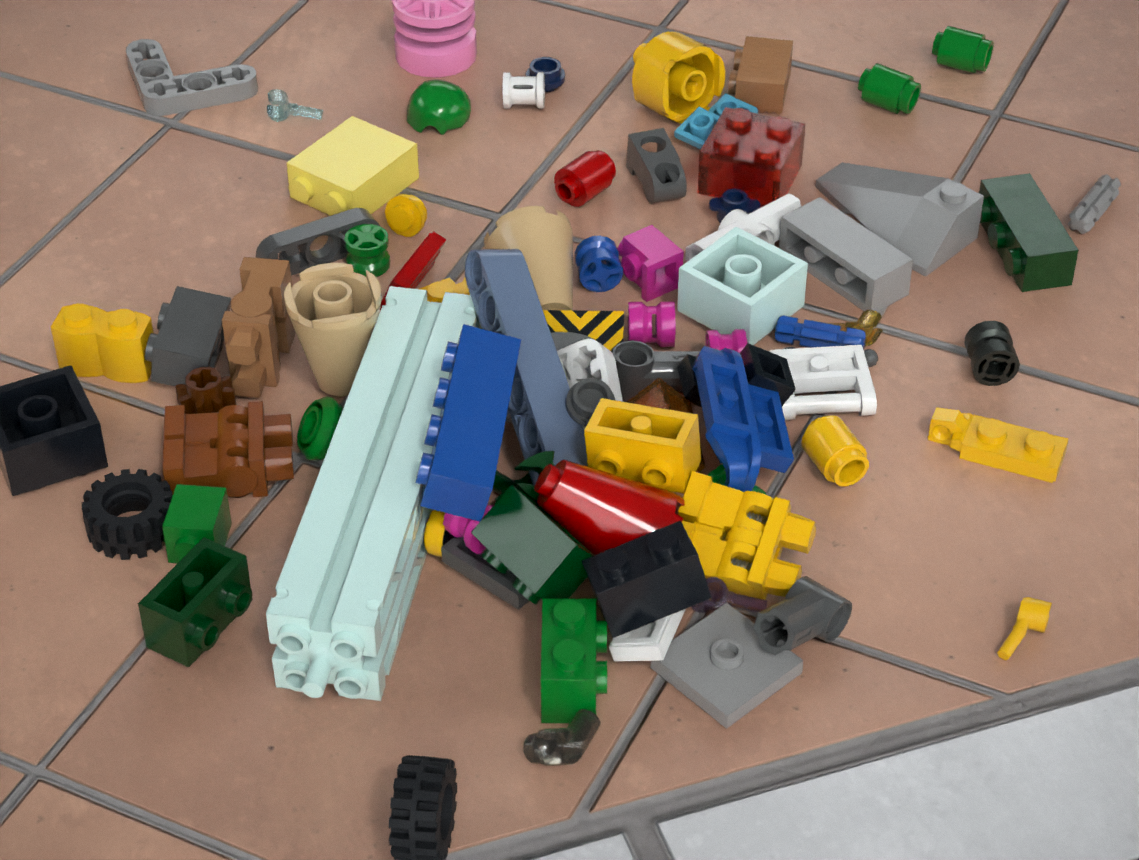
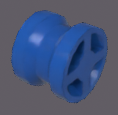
[575,235,623,292]

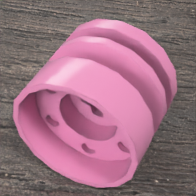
[392,0,477,78]

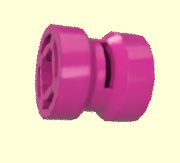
[628,302,676,347]

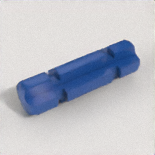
[775,315,866,350]

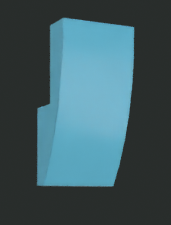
[674,93,759,153]

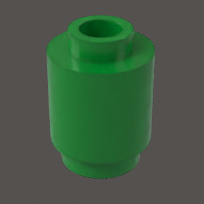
[932,26,994,73]
[858,63,921,114]

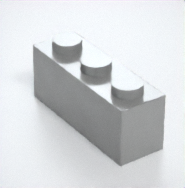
[779,197,913,316]

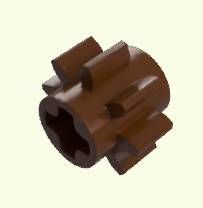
[175,367,237,414]

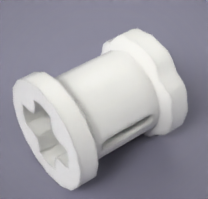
[503,72,545,109]

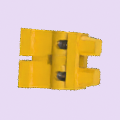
[678,471,816,604]

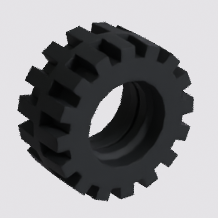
[82,469,173,560]
[389,755,457,860]

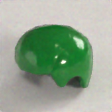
[407,79,471,135]

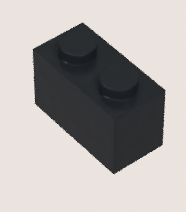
[582,520,712,638]

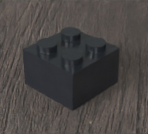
[0,365,108,496]

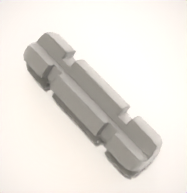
[1068,175,1121,234]

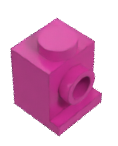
[618,225,684,302]

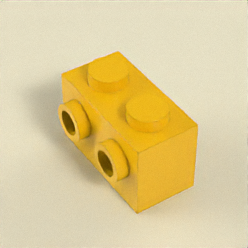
[584,398,701,494]

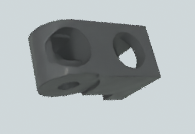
[626,128,687,203]

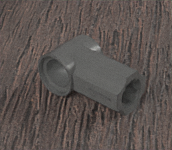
[613,340,700,403]
[753,576,852,655]

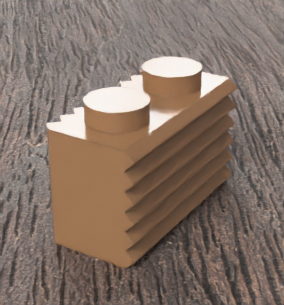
[728,36,793,115]

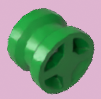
[344,224,390,277]

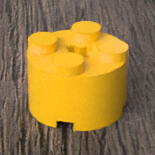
[632,31,725,124]

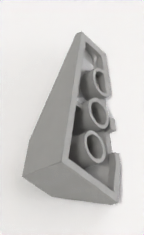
[815,162,984,277]

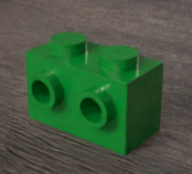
[541,598,607,724]

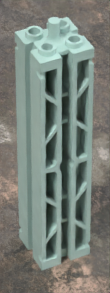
[266,286,481,701]

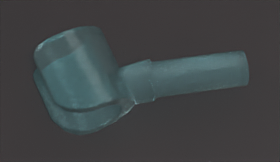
[267,89,323,122]

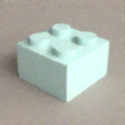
[677,227,808,345]

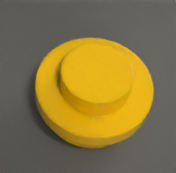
[385,194,427,237]

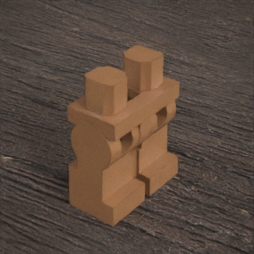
[222,257,296,398]

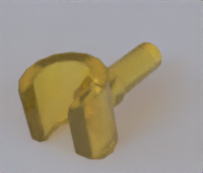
[828,310,883,346]

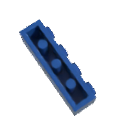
[415,324,521,521]

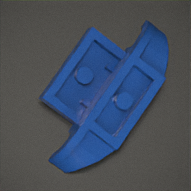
[692,346,794,492]

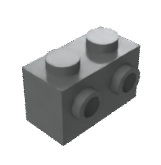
[145,286,231,386]

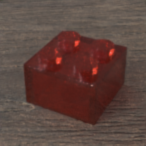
[697,107,805,207]

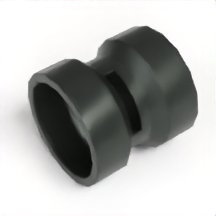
[964,321,1020,386]

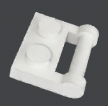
[769,345,877,420]

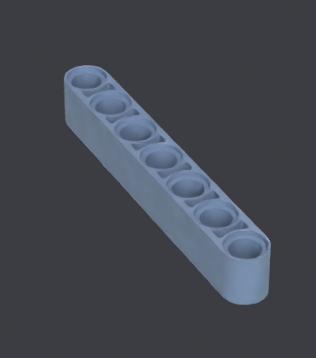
[465,249,588,486]

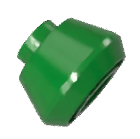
[297,396,344,461]

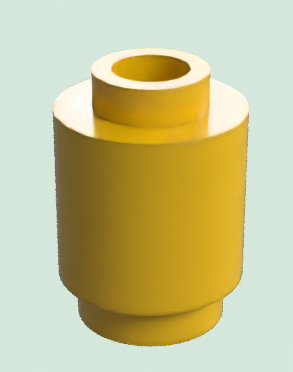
[801,415,869,487]

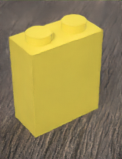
[286,116,419,216]

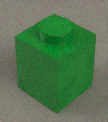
[162,484,232,564]

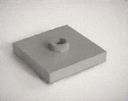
[650,603,803,729]

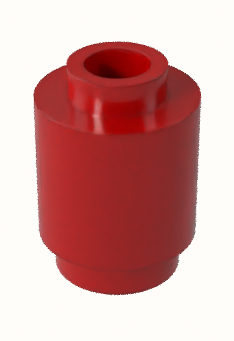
[554,150,616,207]

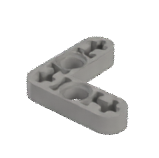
[126,39,258,116]

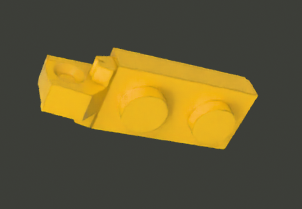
[928,407,1069,483]

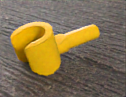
[997,597,1052,660]

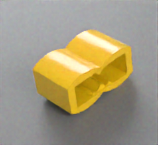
[51,303,154,383]

